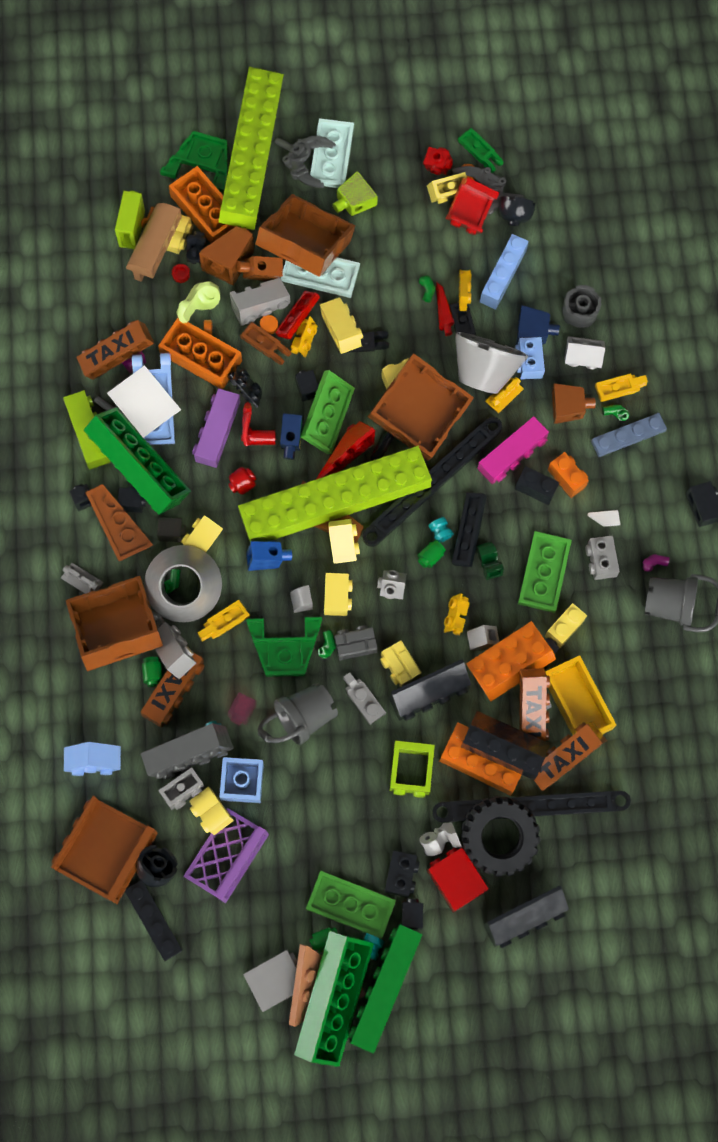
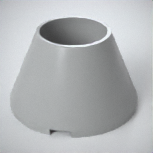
[455,332,528,394]
[144,545,222,622]

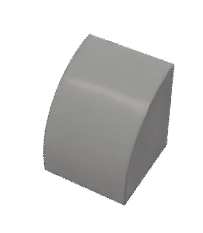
[290,585,313,613]
[467,625,499,650]

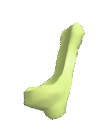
[176,281,220,323]

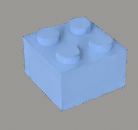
[220,757,264,803]

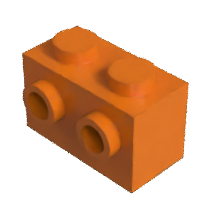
[548,452,589,498]

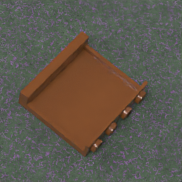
[51,796,158,904]

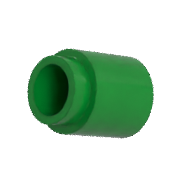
[418,540,446,568]
[142,657,163,687]
[309,927,338,953]

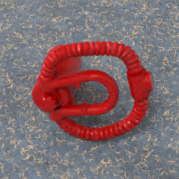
[241,402,276,446]

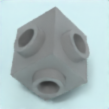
[377,570,406,600]

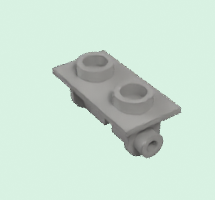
[61,563,103,593]

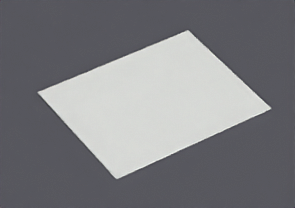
[107,365,181,438]

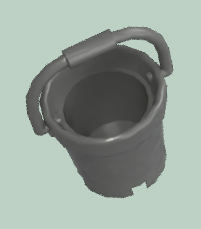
[645,574,718,632]
[257,682,338,745]

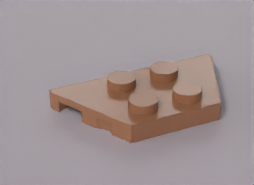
[289,944,322,1027]

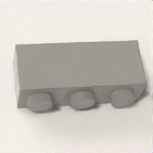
[155,622,196,679]

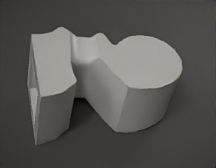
[420,822,462,856]

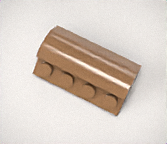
[126,203,182,282]

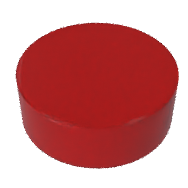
[172,264,190,283]

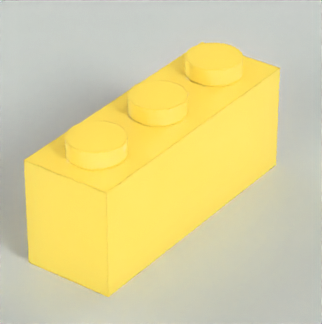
[320,297,363,354]

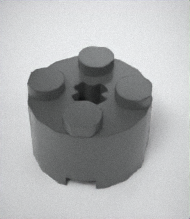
[562,285,601,328]

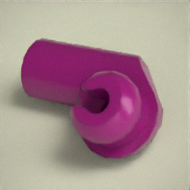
[642,554,670,572]

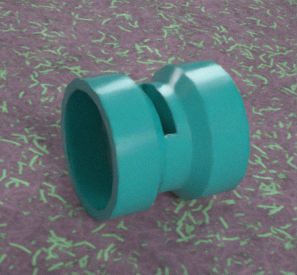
[429,517,454,543]
[364,933,385,961]

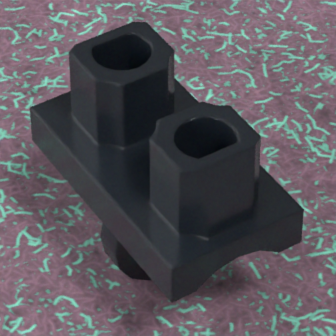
[186,231,206,265]

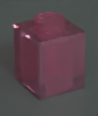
[228,692,257,725]

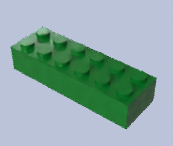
[84,407,191,515]
[348,925,423,1054]
[294,931,374,1067]

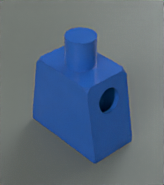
[246,541,292,571]

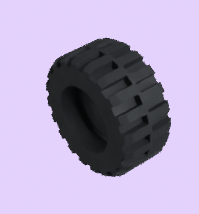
[461,796,541,876]

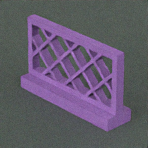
[184,808,269,903]

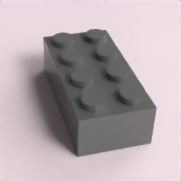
[141,723,234,780]

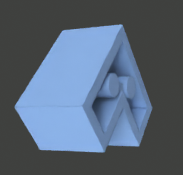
[64,742,121,776]

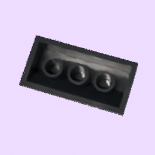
[389,659,471,721]
[461,711,550,780]
[484,886,569,949]

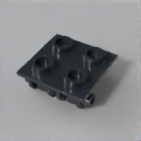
[228,365,262,408]

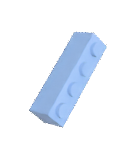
[480,234,529,310]

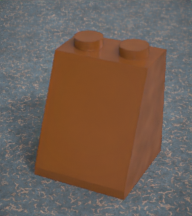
[199,226,254,286]

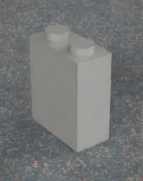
[243,950,298,1012]

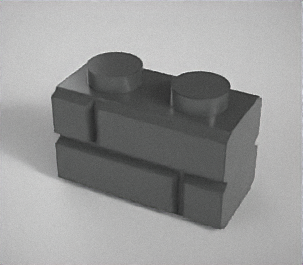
[334,625,377,661]

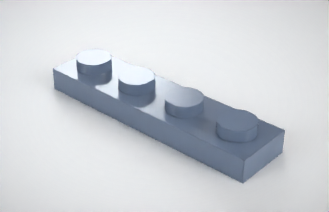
[591,413,667,457]

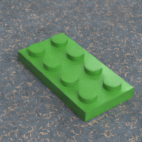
[300,370,355,454]
[518,531,572,613]
[306,871,396,939]

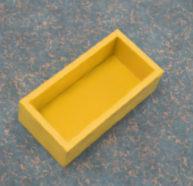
[545,655,616,735]

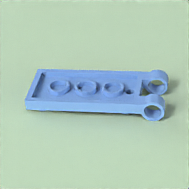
[132,353,175,445]

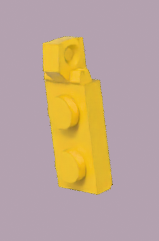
[459,270,472,311]
[595,374,648,402]
[198,600,250,642]

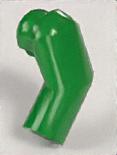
[419,275,436,303]
[602,405,629,421]
[164,569,181,594]
[318,631,336,659]

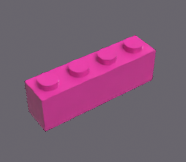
[477,416,549,485]

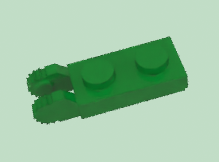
[458,128,503,173]

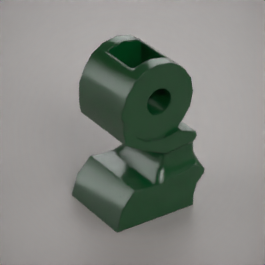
[476,541,504,580]

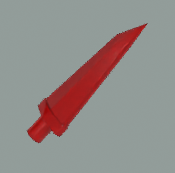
[436,281,455,336]

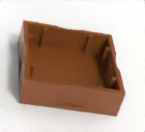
[255,194,355,277]
[368,353,474,461]
[66,576,163,671]

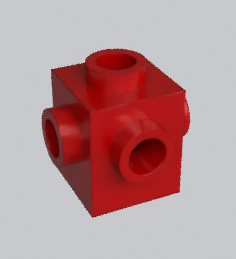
[423,147,453,175]

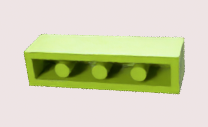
[63,390,111,470]

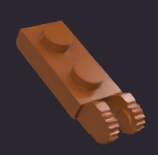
[240,322,291,365]

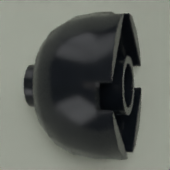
[499,196,536,227]
[136,845,178,887]

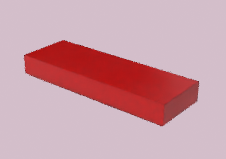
[275,291,320,339]

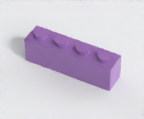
[192,388,240,468]

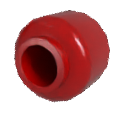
[228,467,257,495]

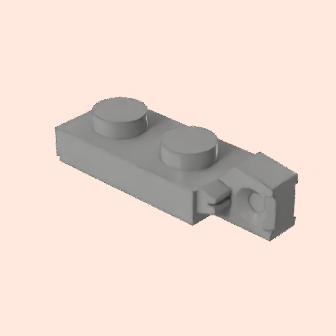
[344,673,386,725]

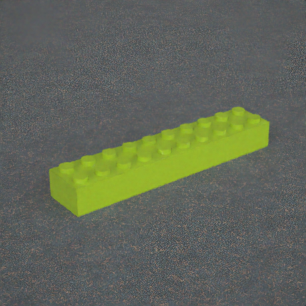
[219,67,284,230]
[238,446,432,543]

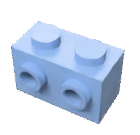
[515,337,545,379]

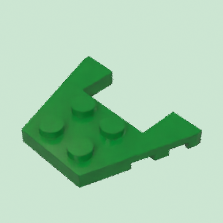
[160,131,228,193]
[246,617,322,677]

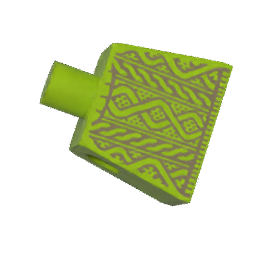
[332,171,378,216]

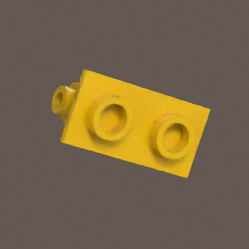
[290,317,318,358]
[485,377,524,414]
[444,594,470,635]

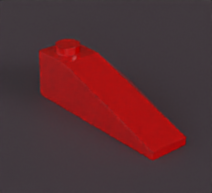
[316,421,375,479]

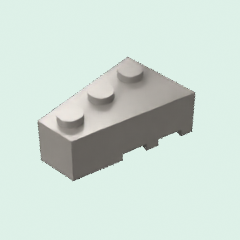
[230,278,290,326]

